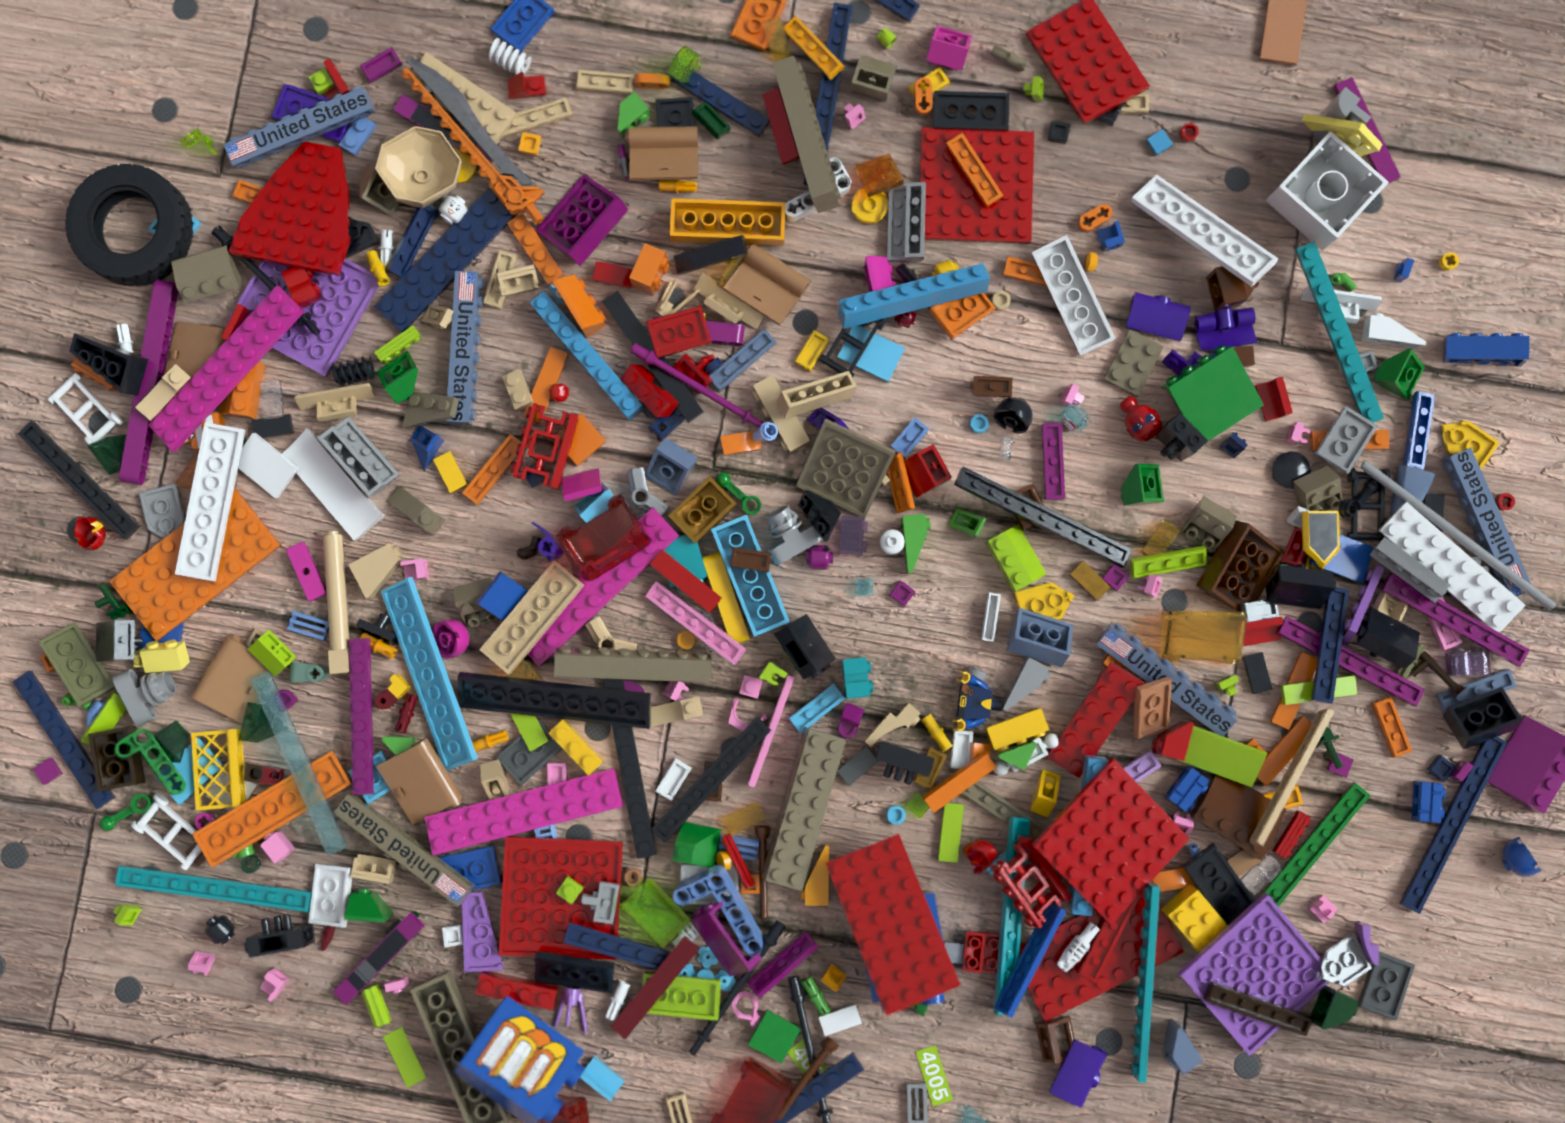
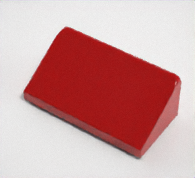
[1281,527,1308,567]

